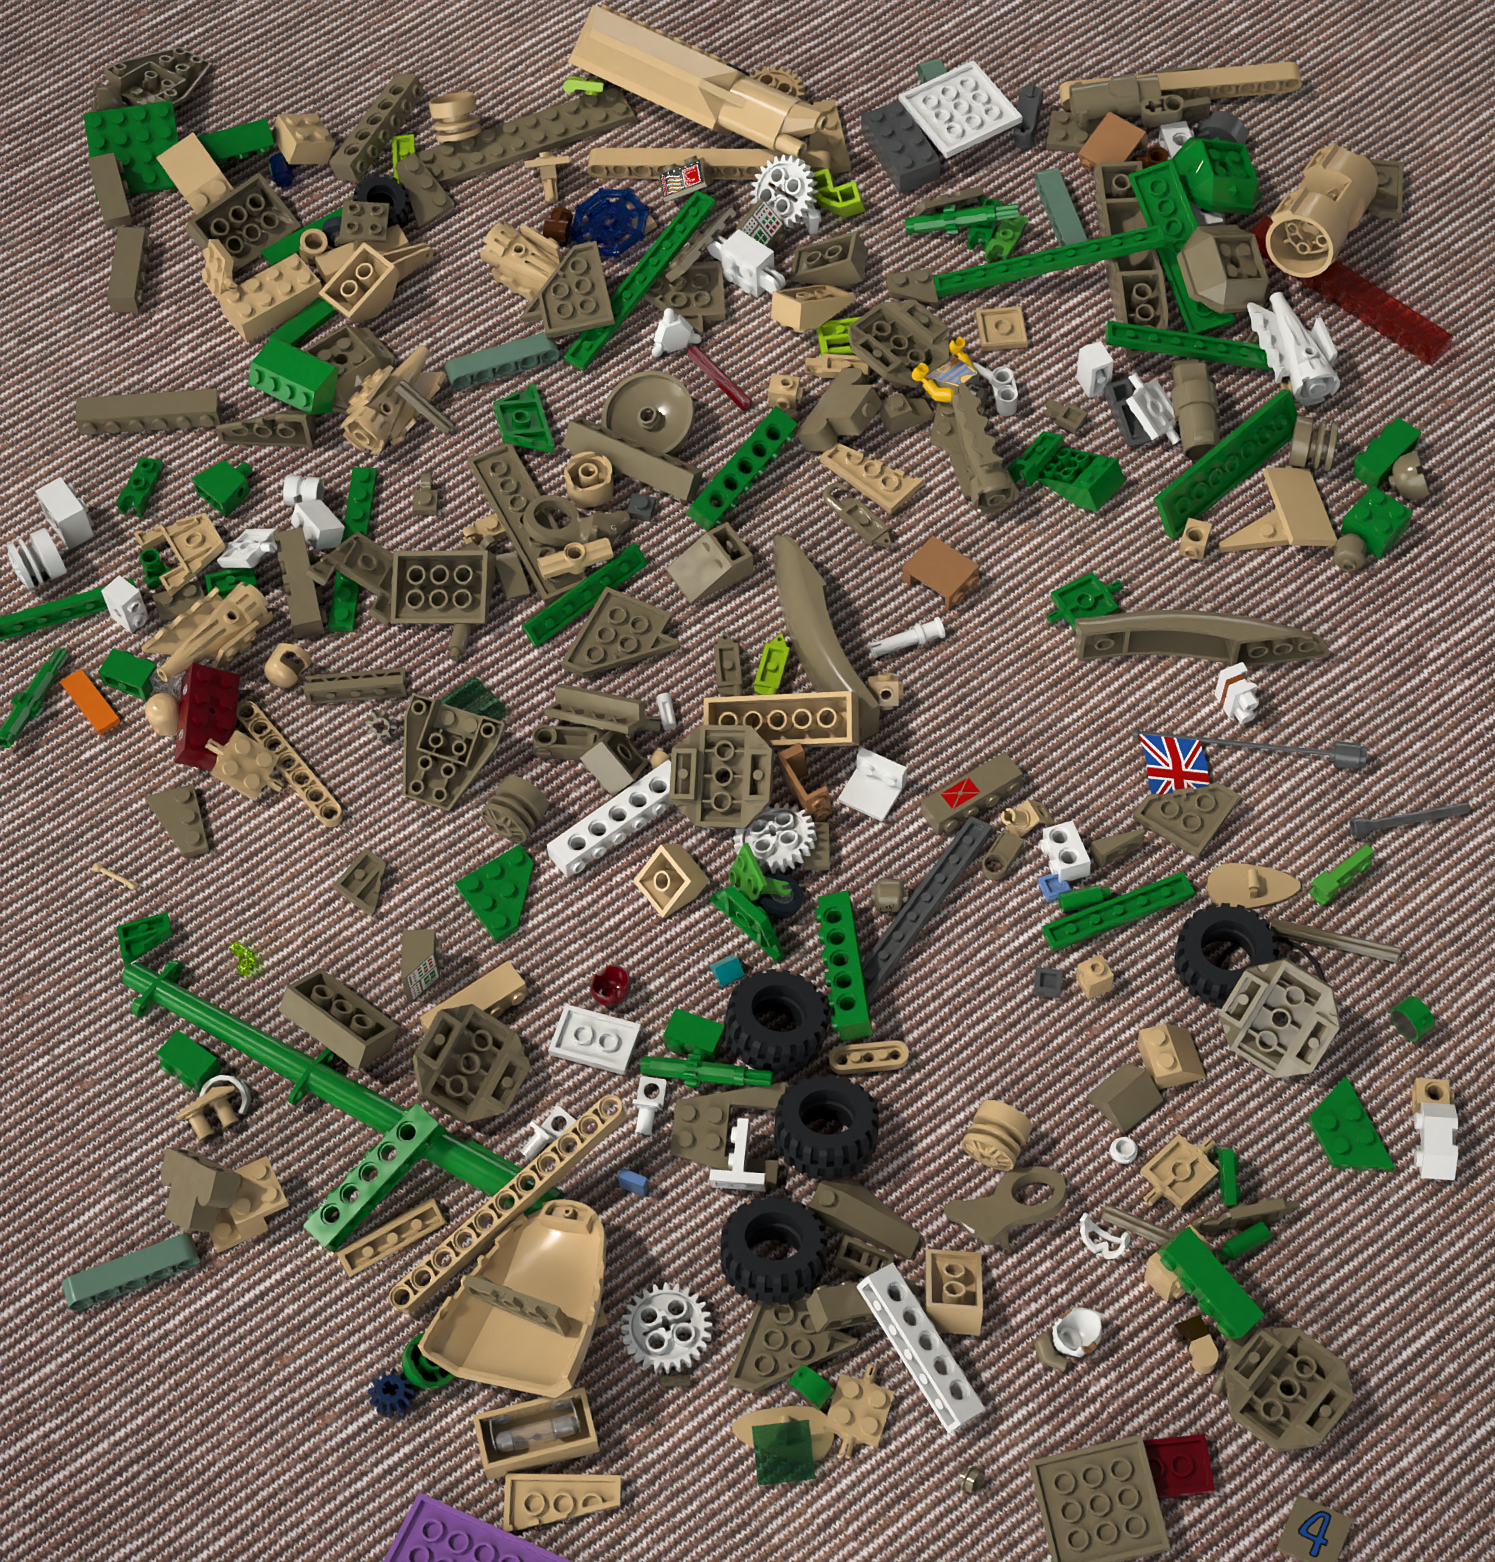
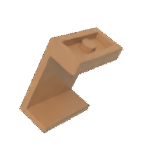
[1078,111,1148,172]
[902,536,980,611]
[777,743,832,822]

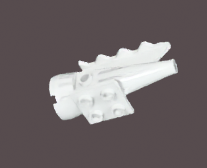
[1247,292,1340,405]

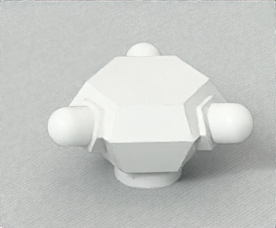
[652,308,702,357]

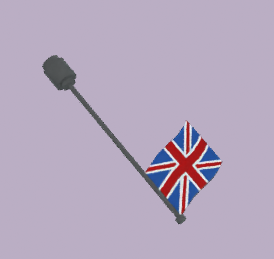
[1133,728,1367,795]

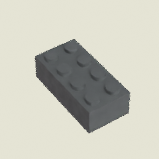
[861,101,940,194]

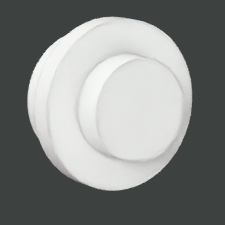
[1110,1137,1138,1164]

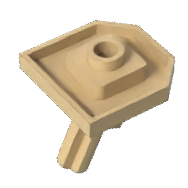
[524,152,570,204]

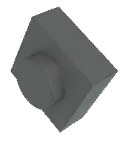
[627,493,656,522]
[1033,967,1063,998]

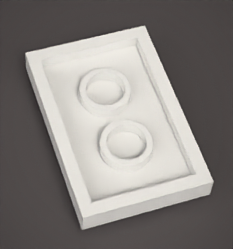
[548,1004,641,1075]

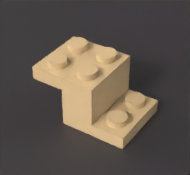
[209,1156,289,1253]

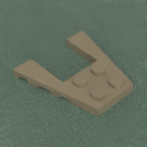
[670,1082,787,1190]

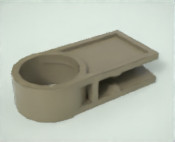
[981,829,1025,881]

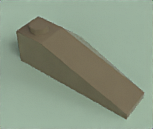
[216,410,317,448]
[809,1176,921,1261]

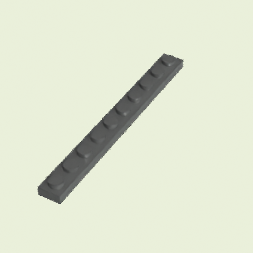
[829,816,994,1016]

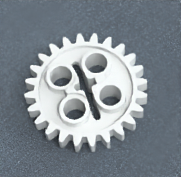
[750,155,818,230]
[733,803,817,874]
[621,1282,713,1374]

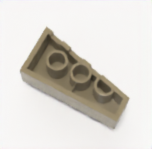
[273,527,328,639]

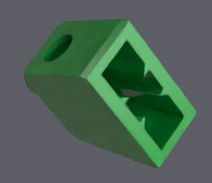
[192,461,253,518]

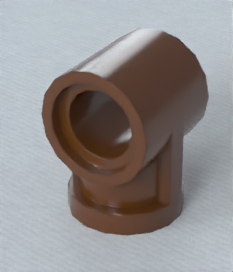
[1132,146,1168,169]
[543,207,573,243]

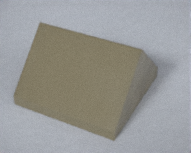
[1086,1063,1163,1135]

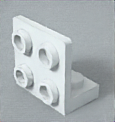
[838,747,907,821]

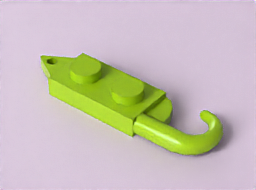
[754,633,790,695]

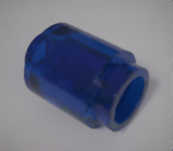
[269,153,294,188]

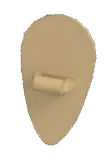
[1207,863,1301,910]
[732,1406,834,1463]

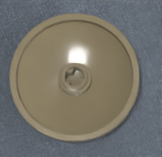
[602,371,695,455]

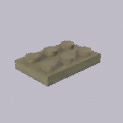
[1046,111,1104,153]

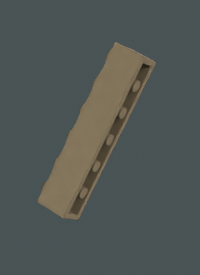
[75,389,221,435]
[562,417,704,502]

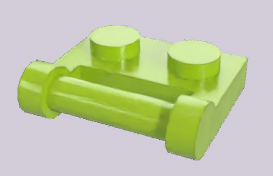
[563,76,606,95]
[816,317,860,357]

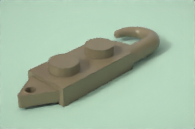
[823,483,892,549]
[714,631,743,697]
[1192,1197,1301,1233]
[1212,1296,1265,1395]

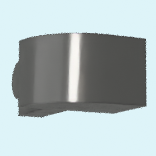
[1194,111,1249,144]

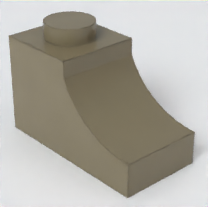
[880,393,933,435]

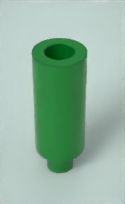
[1058,885,1111,913]
[1217,1221,1271,1262]

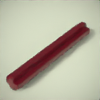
[687,345,752,411]

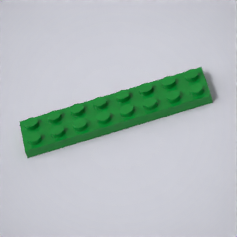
[1128,159,1235,335]
[1154,389,1298,539]

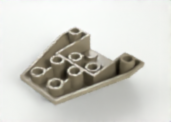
[104,46,212,107]
[402,693,506,811]

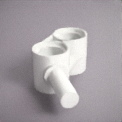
[973,362,1018,416]

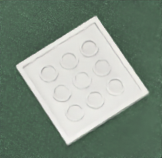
[899,60,1022,158]

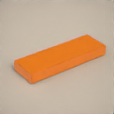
[60,669,121,736]

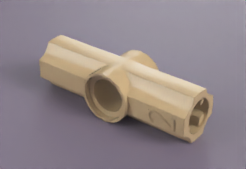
[537,537,614,580]

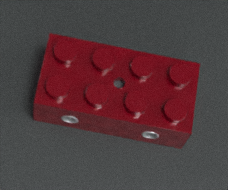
[174,662,240,771]

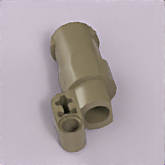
[1069,73,1184,127]
[1171,359,1220,461]

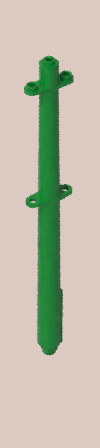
[122,960,562,1215]

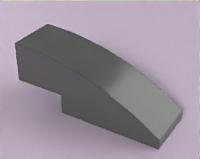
[1103,378,1152,447]

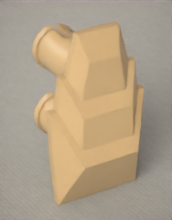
[175,1086,239,1141]

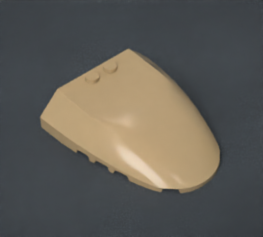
[418,1199,606,1398]

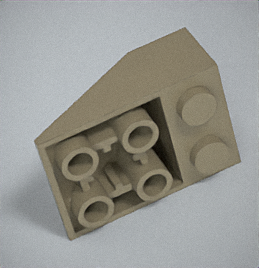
[666,522,754,605]

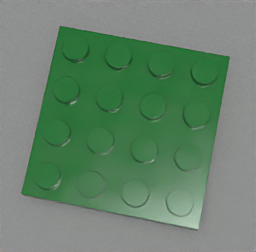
[83,100,179,200]

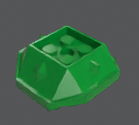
[1172,136,1263,215]

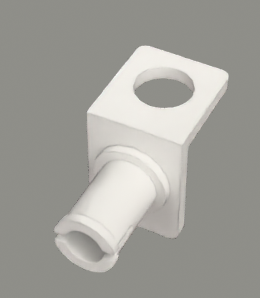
[632,1076,667,1135]
[520,1106,577,1161]

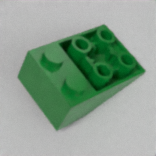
[1037,447,1126,512]

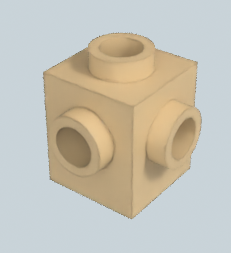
[768,374,804,410]
[868,672,904,710]

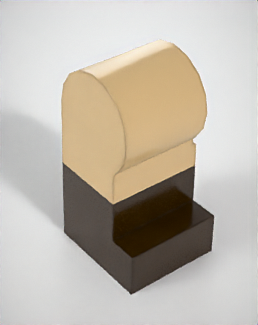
[1172,1315,1219,1374]

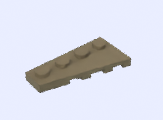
[665,207,737,282]
[462,1274,571,1337]

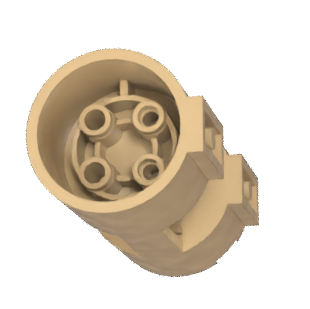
[1266,143,1379,278]

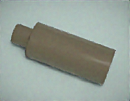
[448,617,473,661]

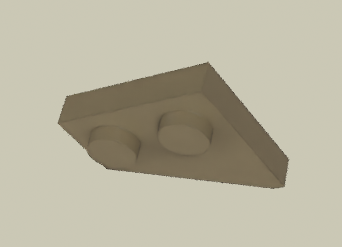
[886,268,939,309]
[152,580,205,620]
[333,848,386,917]

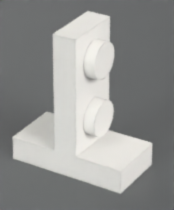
[709,1118,767,1192]

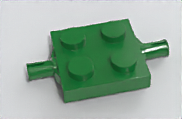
[1046,572,1123,632]

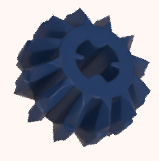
[368,1368,417,1419]

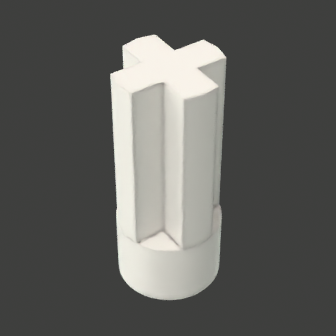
[656,693,677,730]

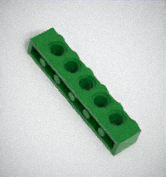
[685,406,798,532]
[815,891,873,1041]
[303,1103,447,1253]

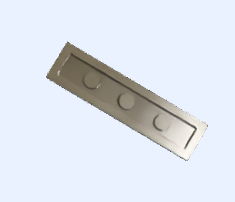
[304,667,407,705]
[544,684,645,734]

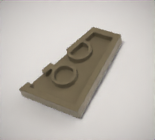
[144,784,210,858]

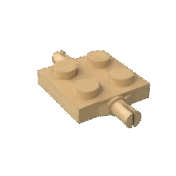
[202,239,238,301]
[205,730,284,800]
[1140,1134,1219,1210]
[823,1364,895,1459]

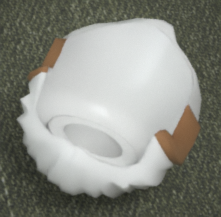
[1052,1307,1102,1357]

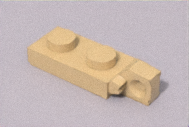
[805,354,870,380]

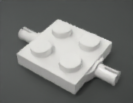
[1126,372,1181,445]
[217,529,278,568]

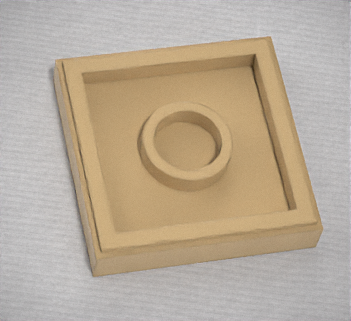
[975,306,1028,352]

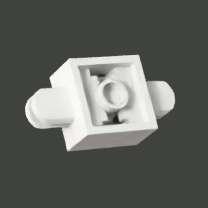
[707,229,786,298]

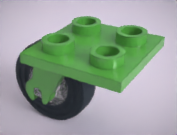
[729,843,803,919]

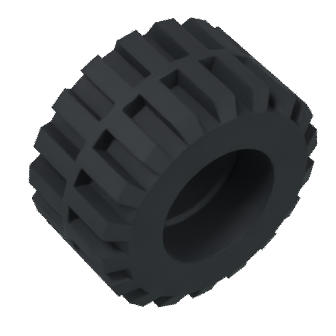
[353,174,410,228]

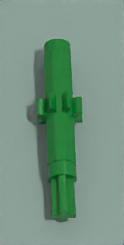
[905,203,1020,235]
[0,646,69,748]
[640,1054,774,1088]

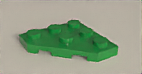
[454,844,534,944]

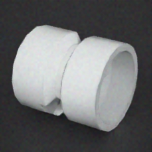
[283,475,324,506]

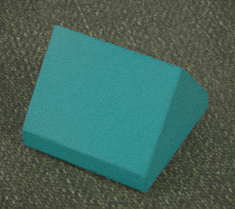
[709,954,745,988]

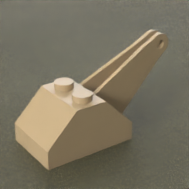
[318,242,434,324]

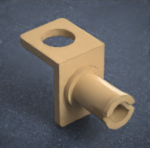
[1001,799,1054,838]

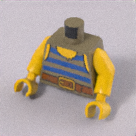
[912,336,984,405]

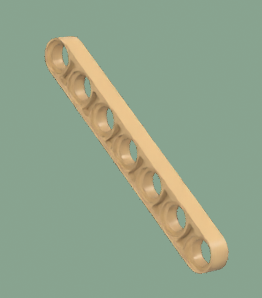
[237,701,343,827]

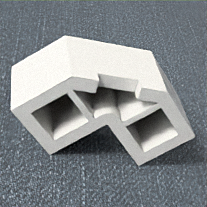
[1414,1102,1458,1180]

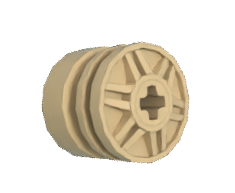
[428,92,481,142]
[961,1100,1033,1171]

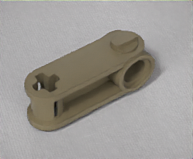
[532,725,607,761]

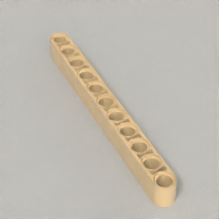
[1059,62,1302,111]
[587,148,831,180]
[389,1095,628,1314]

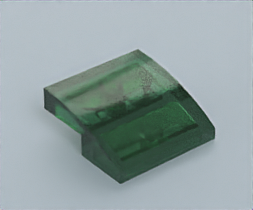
[438,676,507,719]
[752,1420,815,1486]

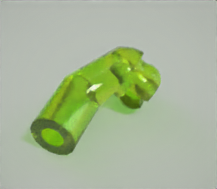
[229,940,255,976]

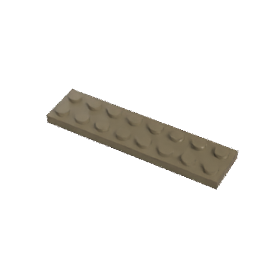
[467,443,587,605]

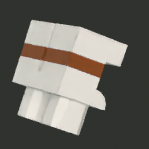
[1214,662,1259,724]

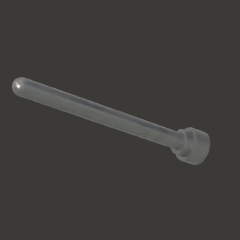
[1349,803,1471,839]

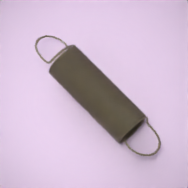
[652,1375,699,1386]

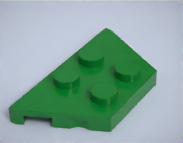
[493,383,554,453]
[709,884,786,964]
[1308,1077,1395,1173]

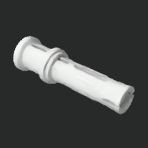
[869,617,945,658]

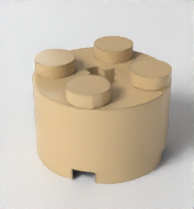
[564,452,614,509]

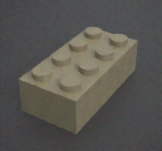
[279,968,400,1070]

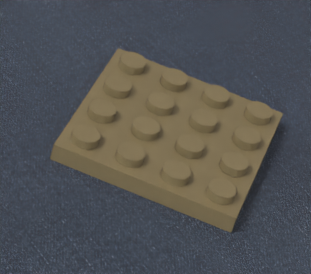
[1029,1434,1171,1562]

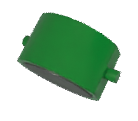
[1390,996,1435,1042]
[787,1364,835,1410]

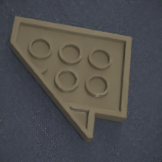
[521,241,615,339]
[631,261,726,337]
[561,586,680,677]
[727,1292,858,1393]

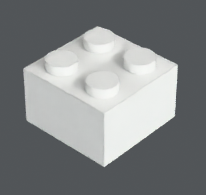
[35,477,94,550]

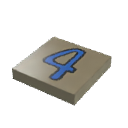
[1276,1495,1353,1562]

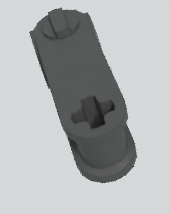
[1014,85,1043,150]

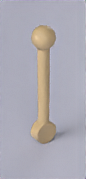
[93,862,139,890]

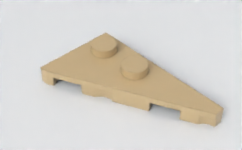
[1218,509,1290,553]

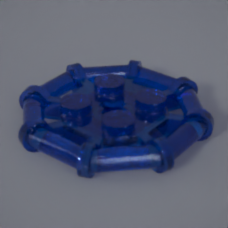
[569,187,651,259]

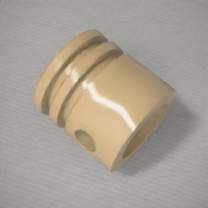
[300,229,327,265]

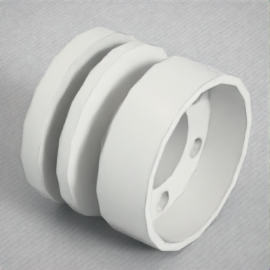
[6,528,67,591]

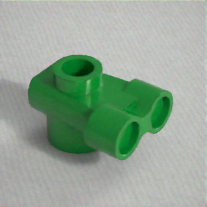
[139,548,172,590]

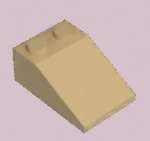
[156,132,234,214]
[771,285,856,333]
[923,1249,983,1335]

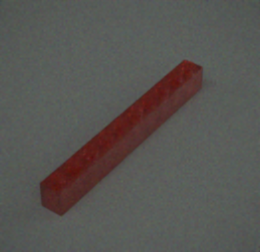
[1249,215,1453,366]

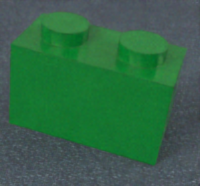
[98,648,160,701]
[663,1008,726,1063]
[156,1030,222,1093]

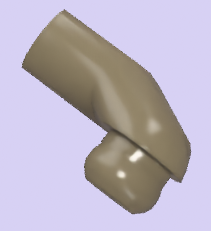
[1034,1333,1069,1372]

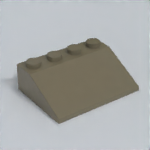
[185,172,301,275]
[390,550,496,624]

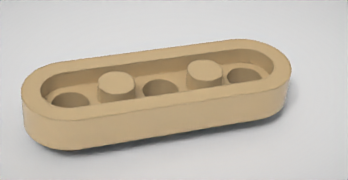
[829,1040,909,1074]

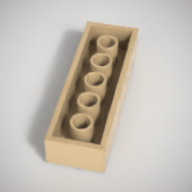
[704,691,859,749]

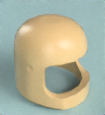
[264,643,312,688]
[145,692,180,736]

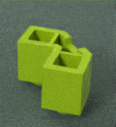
[812,168,866,218]

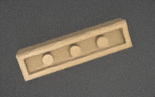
[335,1198,447,1277]

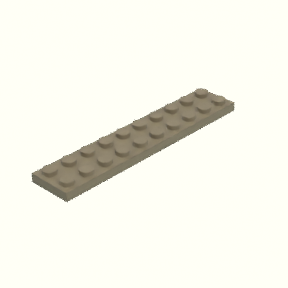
[416,86,635,187]

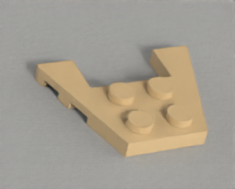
[134,513,226,597]

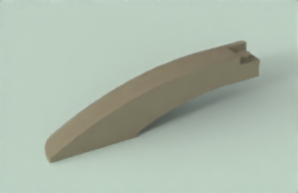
[1094,161,1168,358]
[773,533,880,740]
[1075,610,1329,667]

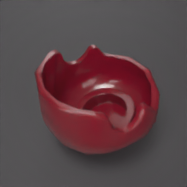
[590,965,631,1006]

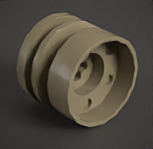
[1288,415,1339,472]
[481,775,549,843]

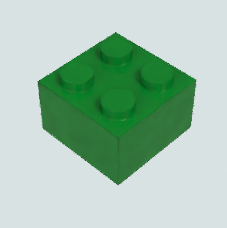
[1340,486,1413,559]

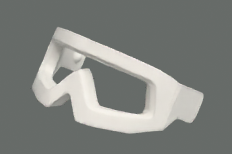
[199,1075,252,1115]
[1080,1213,1131,1259]

